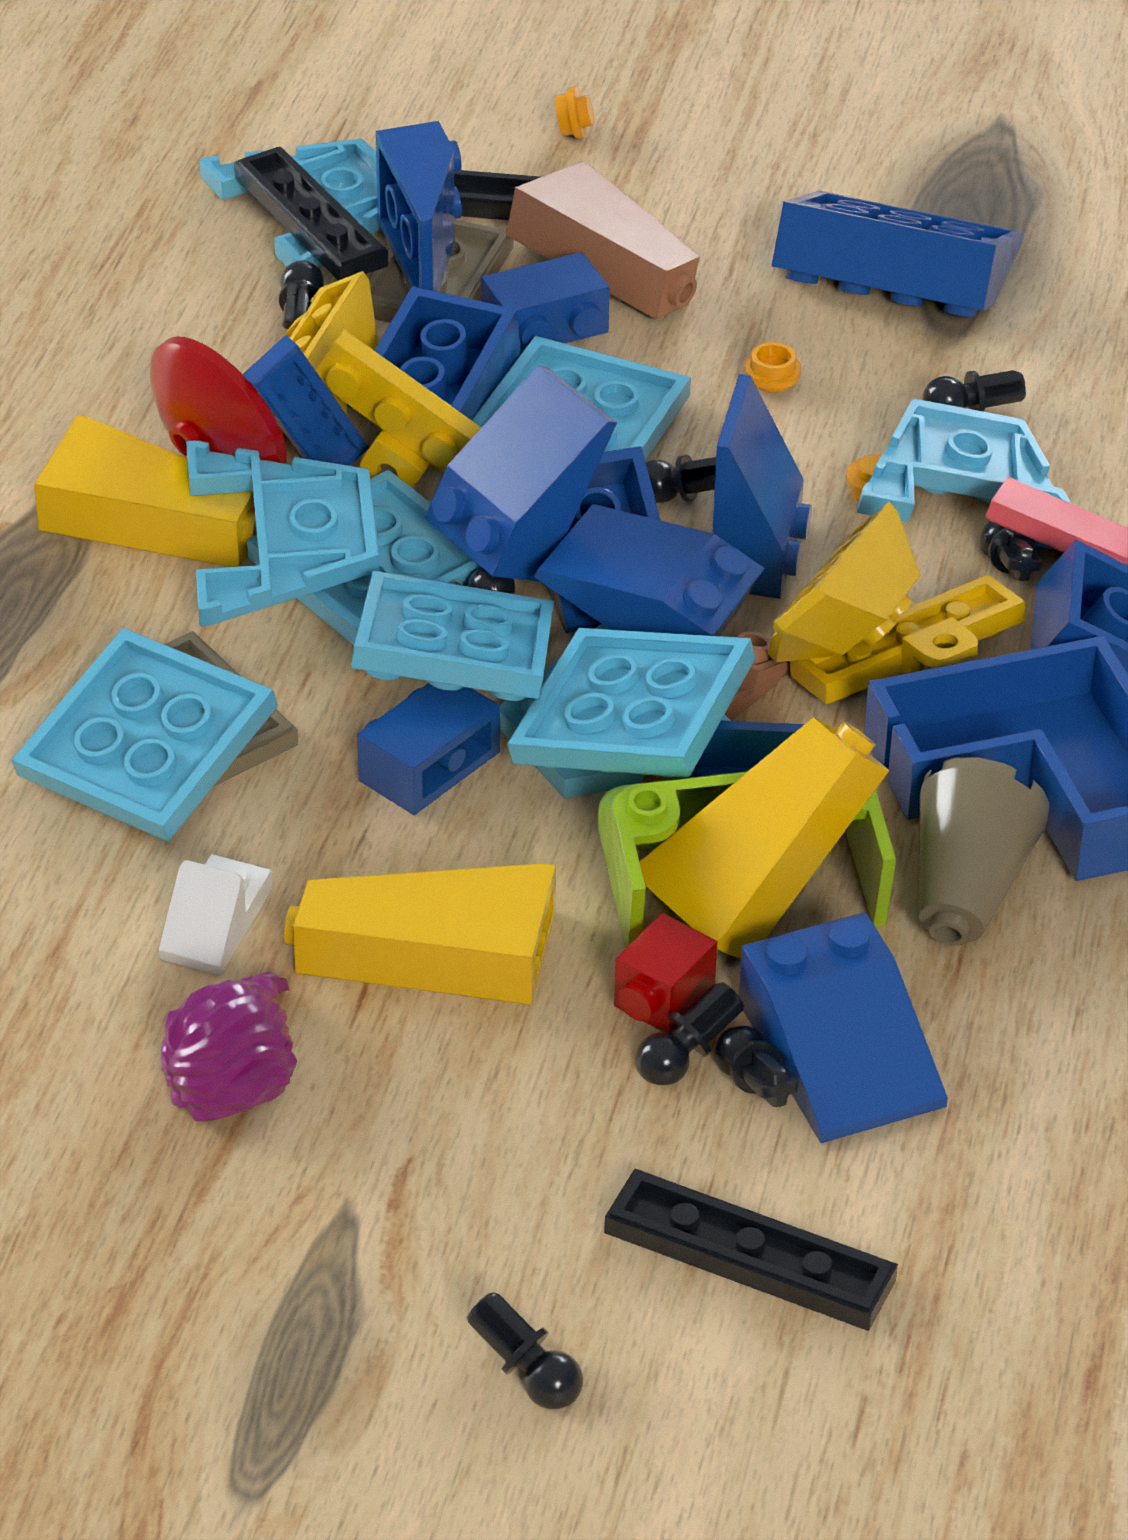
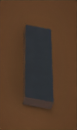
[234,146,388,281]
[604,1169,898,1331]

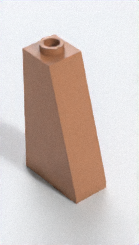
[506,161,700,319]

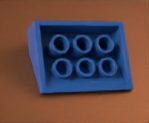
[771,190,1025,317]

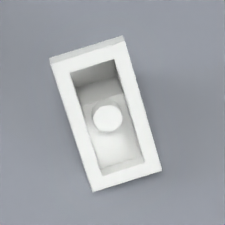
[159,854,273,976]

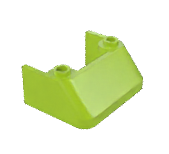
[598,771,896,948]

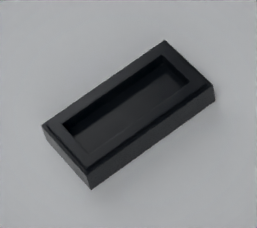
[454,170,540,220]

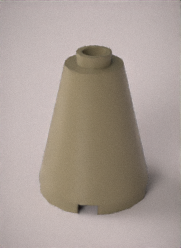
[919,757,1050,946]

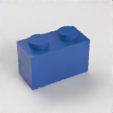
[481,252,610,354]
[357,683,500,815]

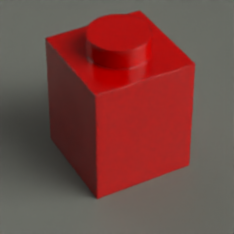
[614,913,718,1033]

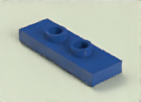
[243,335,369,466]

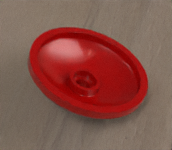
[150,336,287,464]

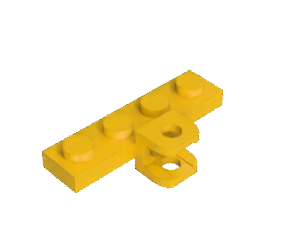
[315,329,481,488]
[790,574,1025,705]

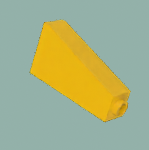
[34,415,257,567]
[640,717,890,959]
[284,863,556,1005]

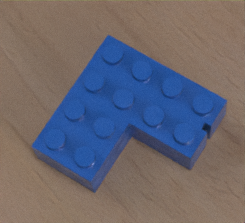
[864,636,1128,881]

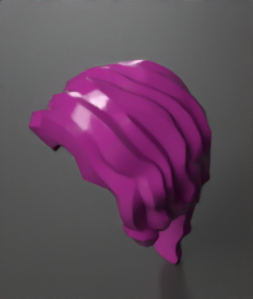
[161,972,297,1122]

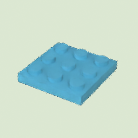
[472,336,691,461]
[247,470,481,645]
[351,571,554,701]
[11,628,278,842]
[507,628,756,778]

